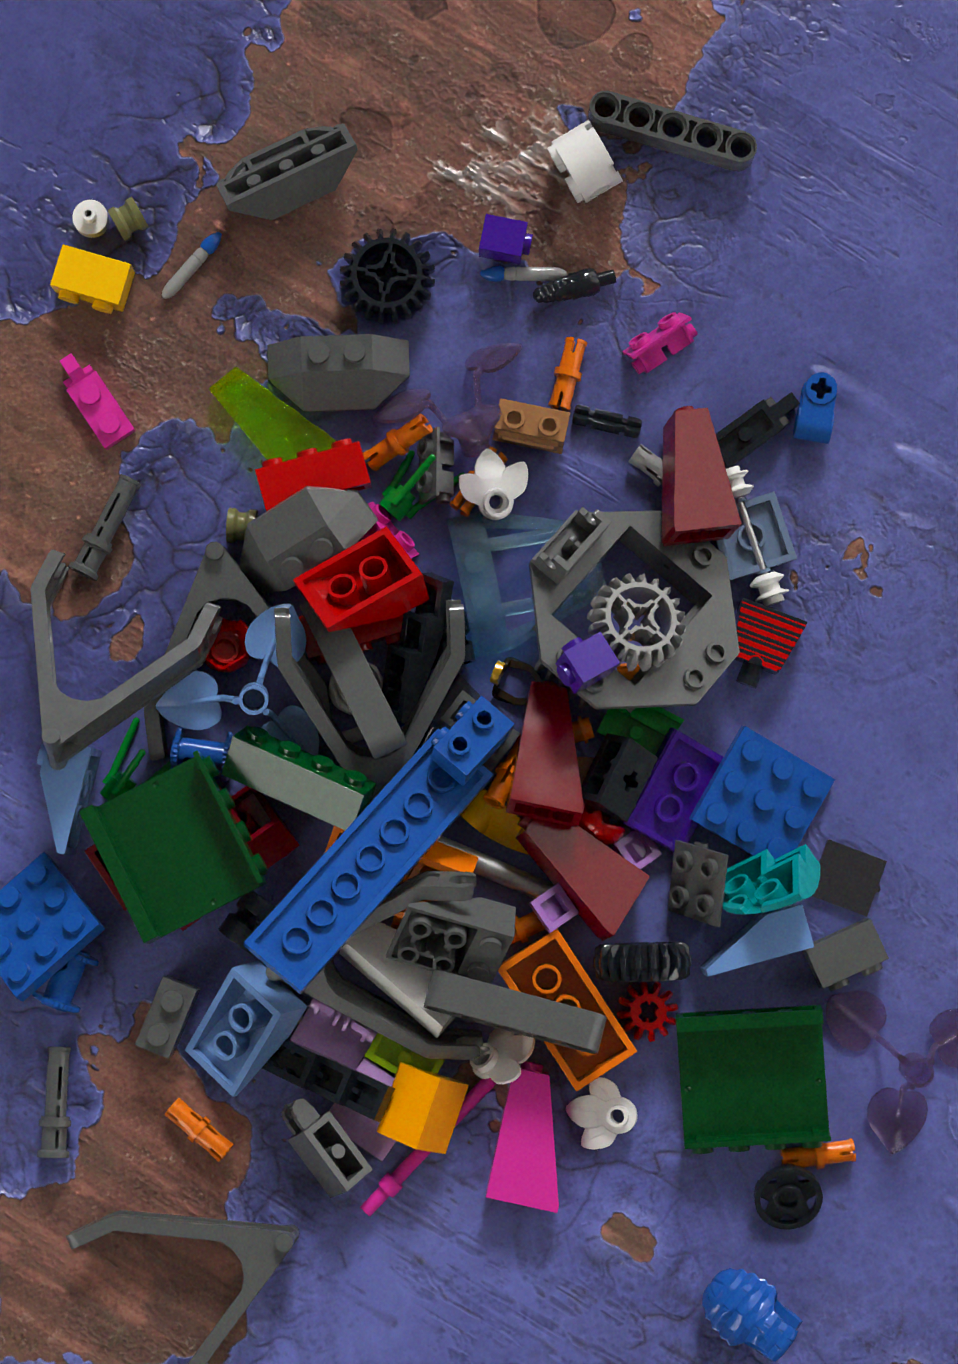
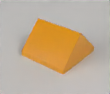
[377,1062,469,1154]

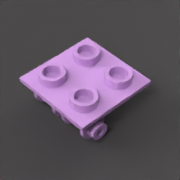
[290,998,378,1070]

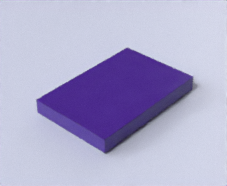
[619,727,723,853]

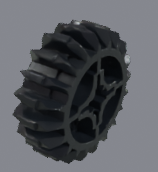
[340,228,435,325]
[593,942,692,982]

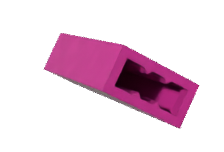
[486,1061,559,1213]

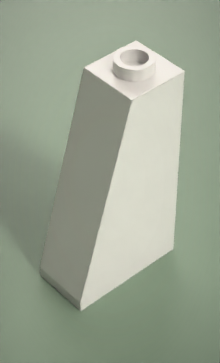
[339,922,456,1038]

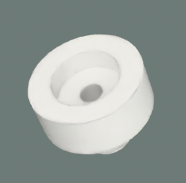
[72,200,110,238]

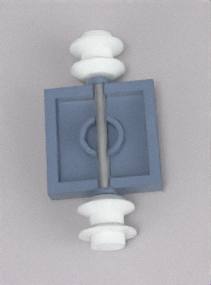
[714,465,797,606]

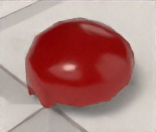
[205,618,251,673]
[578,802,625,845]

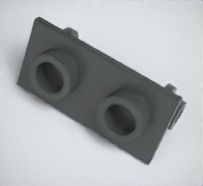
[416,427,454,504]

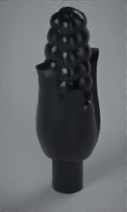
[533,268,616,303]

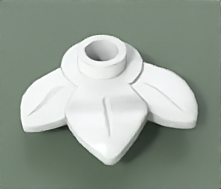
[459,448,528,520]
[470,1028,535,1084]
[566,1077,638,1150]

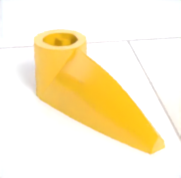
[460,788,528,854]

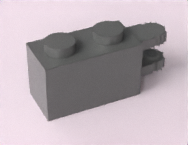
[280,1098,373,1198]

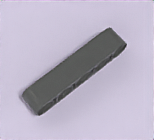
[588,91,757,172]
[299,601,408,760]
[424,970,607,1054]

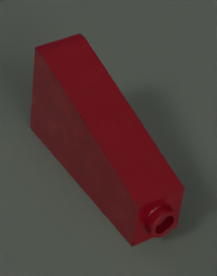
[662,406,742,546]
[506,681,584,827]
[515,816,650,941]

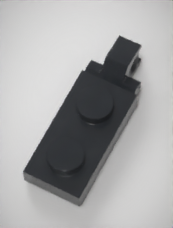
[716,392,800,469]

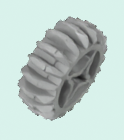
[587,573,686,672]

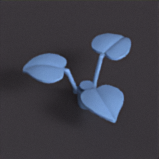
[156,603,319,755]

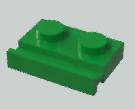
[596,707,684,755]

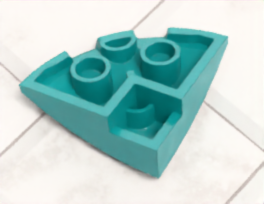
[722,844,821,915]

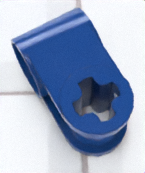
[793,372,837,444]

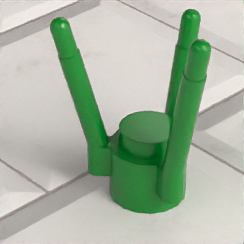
[379,450,465,522]
[100,717,171,801]

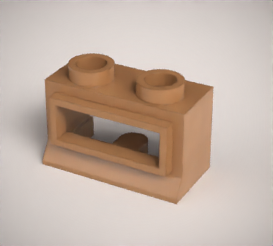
[493,398,570,454]

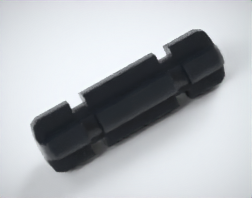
[572,404,642,438]

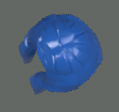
[702,1268,803,1362]

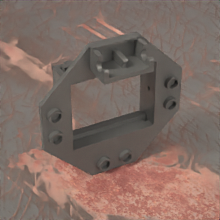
[529,507,740,714]

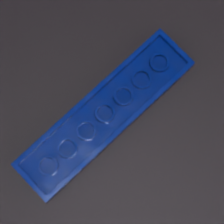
[244,728,494,994]

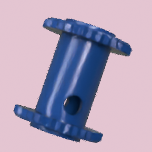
[170,726,234,782]
[32,950,99,1013]

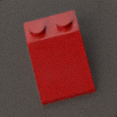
[293,526,429,632]

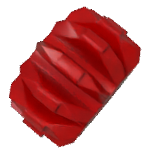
[616,981,678,1042]

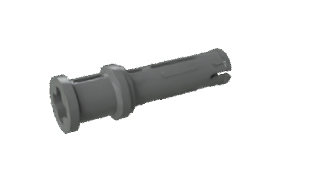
[68,474,141,581]
[37,1046,71,1158]

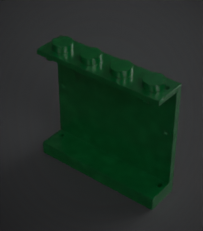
[79,750,269,944]
[676,1005,831,1154]

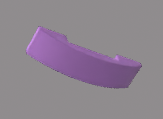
[528,830,662,933]

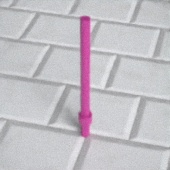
[360,1078,496,1217]

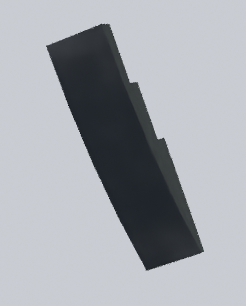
[382,572,454,724]
[262,1039,395,1122]

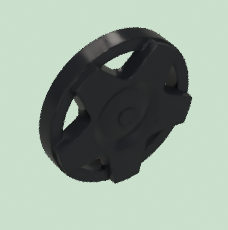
[754,1163,823,1230]

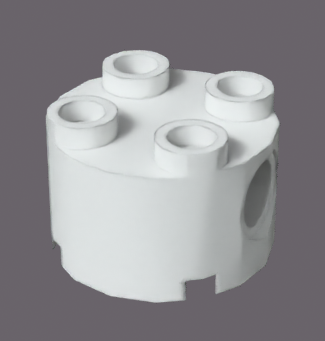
[547,120,623,203]

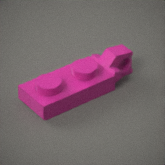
[60,353,136,450]

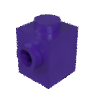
[479,214,533,265]
[555,632,620,694]

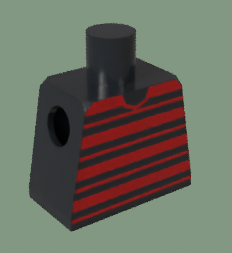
[734,598,807,689]

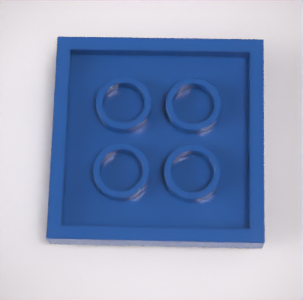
[689,725,835,859]
[0,852,105,1002]

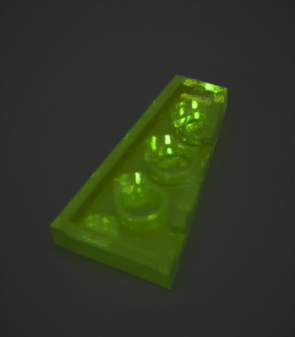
[209,367,336,462]

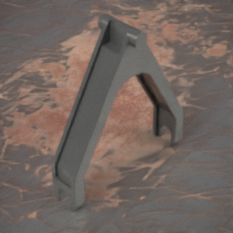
[144,542,332,760]
[30,549,223,770]
[274,600,465,803]
[266,871,483,1060]
[66,1210,300,1364]

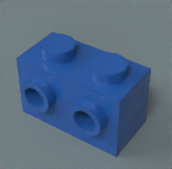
[430,695,515,786]

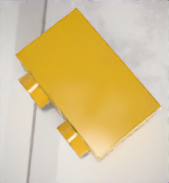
[50,244,135,314]

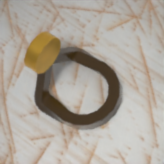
[490,657,542,706]

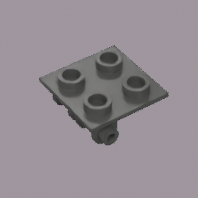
[668,840,728,927]

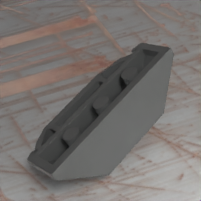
[216,124,358,220]
[267,334,410,412]
[239,486,378,595]

